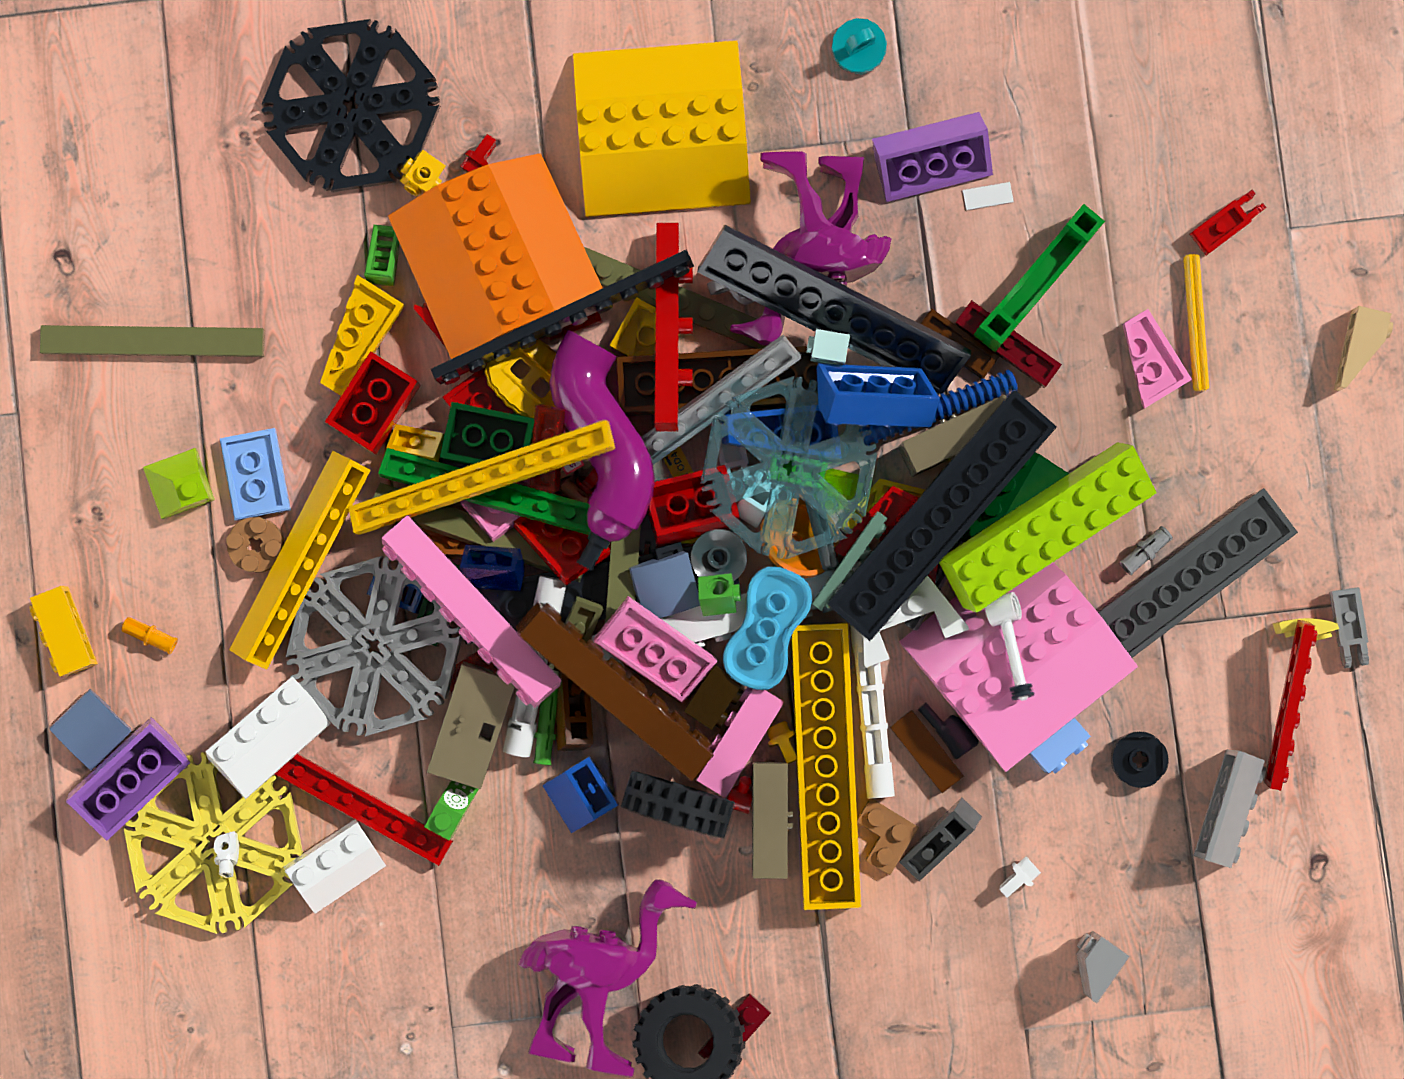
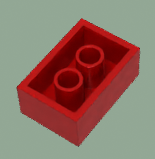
[325,351,421,455]
[647,465,740,547]

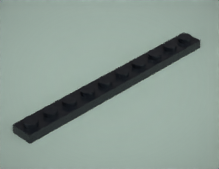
[431,249,694,385]

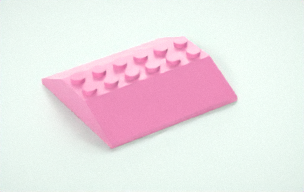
[899,562,1138,772]

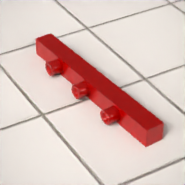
[655,223,693,432]

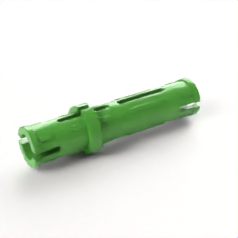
[533,688,558,765]

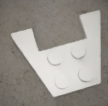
[863,576,969,668]

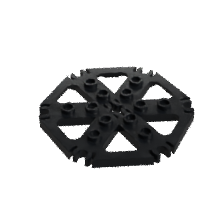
[262,19,440,192]

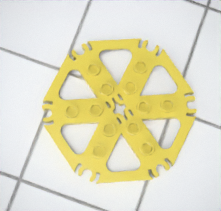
[123,752,303,934]

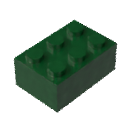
[440,402,537,465]

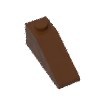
[556,670,594,751]

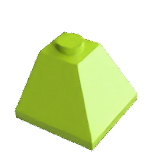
[143,448,215,519]

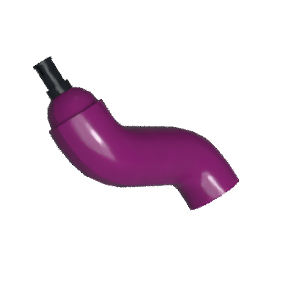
[549,330,655,571]

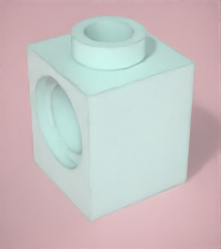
[806,329,850,365]

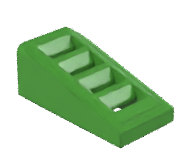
[364,225,400,286]

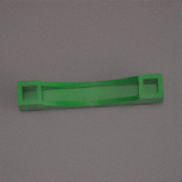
[974,204,1105,352]

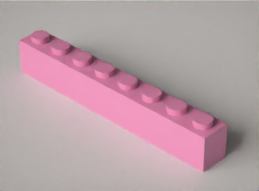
[382,515,562,708]

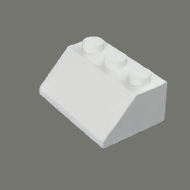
[284,819,386,913]

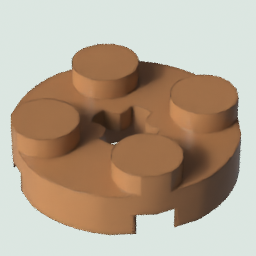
[226,517,284,572]

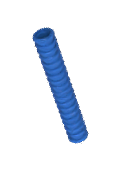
[858,369,1018,447]

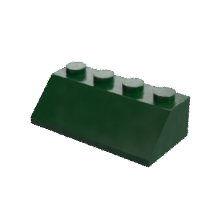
[961,452,1069,542]

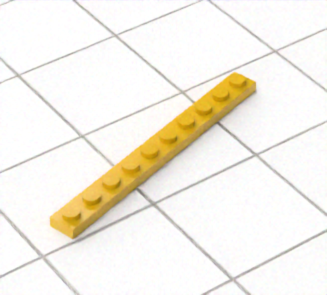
[348,420,615,535]

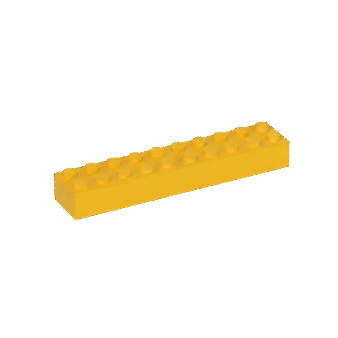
[791,623,861,910]

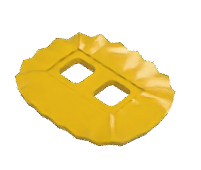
[484,339,559,424]

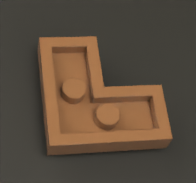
[857,798,919,875]

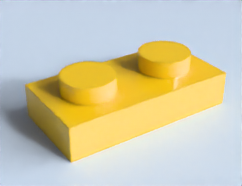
[386,424,445,462]

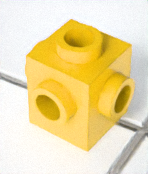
[400,150,446,196]

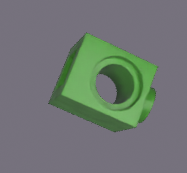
[698,573,741,616]

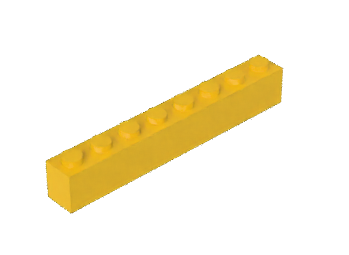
[229,451,371,670]

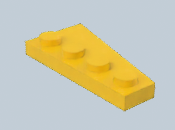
[320,275,405,396]

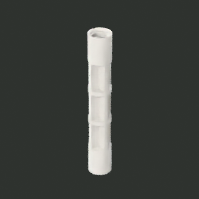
[503,575,566,757]
[850,625,895,799]

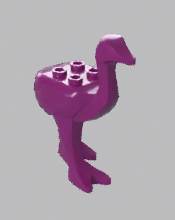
[730,151,892,346]
[518,879,697,1077]

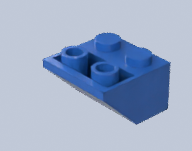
[542,756,619,833]

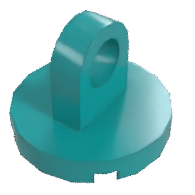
[832,18,887,75]

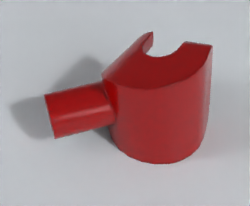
[727,776,752,814]

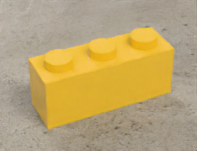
[29,586,98,677]

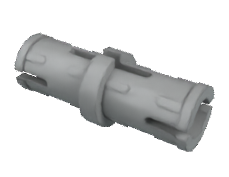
[1119,526,1173,576]

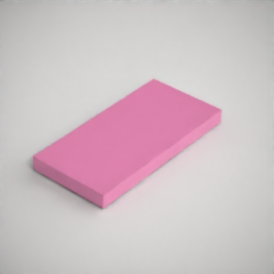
[593,596,717,704]

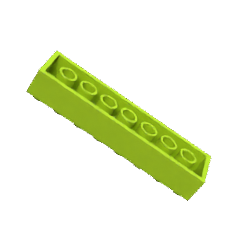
[939,442,1157,613]

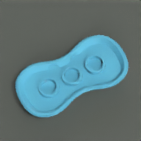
[723,567,812,690]

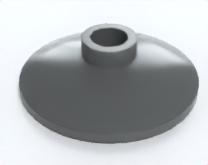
[691,529,747,581]

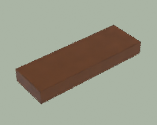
[921,308,999,379]
[890,710,964,793]

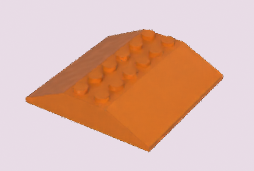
[388,153,602,359]

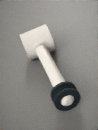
[985,592,1035,701]

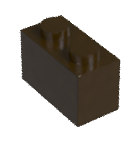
[684,665,744,730]

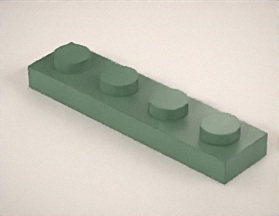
[812,511,888,611]

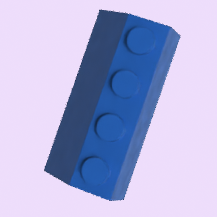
[817,363,940,428]

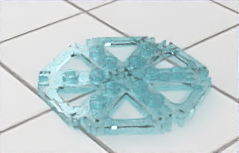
[701,376,877,559]

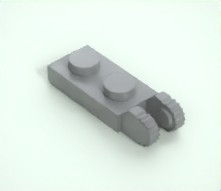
[1329,587,1369,668]

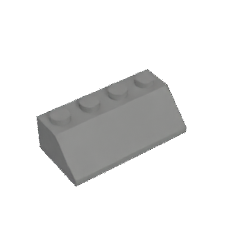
[1193,749,1266,868]

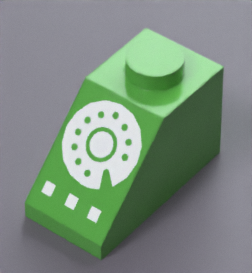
[424,780,479,840]

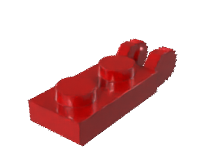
[1189,189,1267,256]

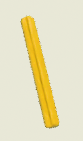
[1183,254,1209,391]

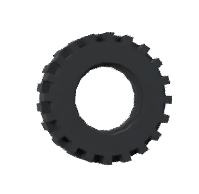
[621,771,735,838]
[632,984,746,1079]

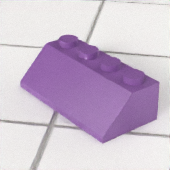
[872,112,993,202]
[66,717,190,841]

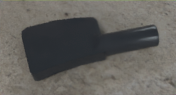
[918,702,979,759]

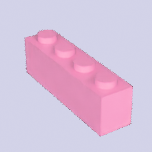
[696,687,784,798]

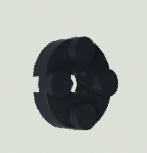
[1111,731,1169,788]

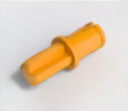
[121,617,178,655]

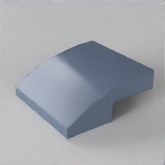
[629,551,700,618]
[49,689,132,771]

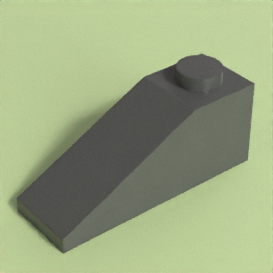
[899,798,982,882]

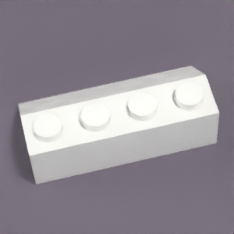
[206,677,331,799]

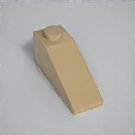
[1334,306,1393,391]

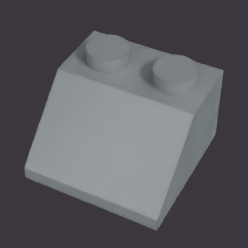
[1076,931,1130,1003]

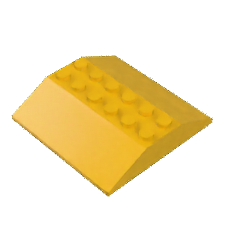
[573,41,751,217]

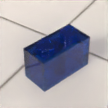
[460,545,525,591]

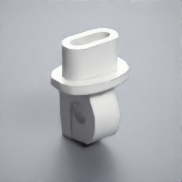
[214,831,239,878]
[999,857,1041,898]

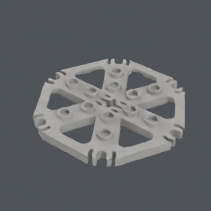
[286,556,462,736]

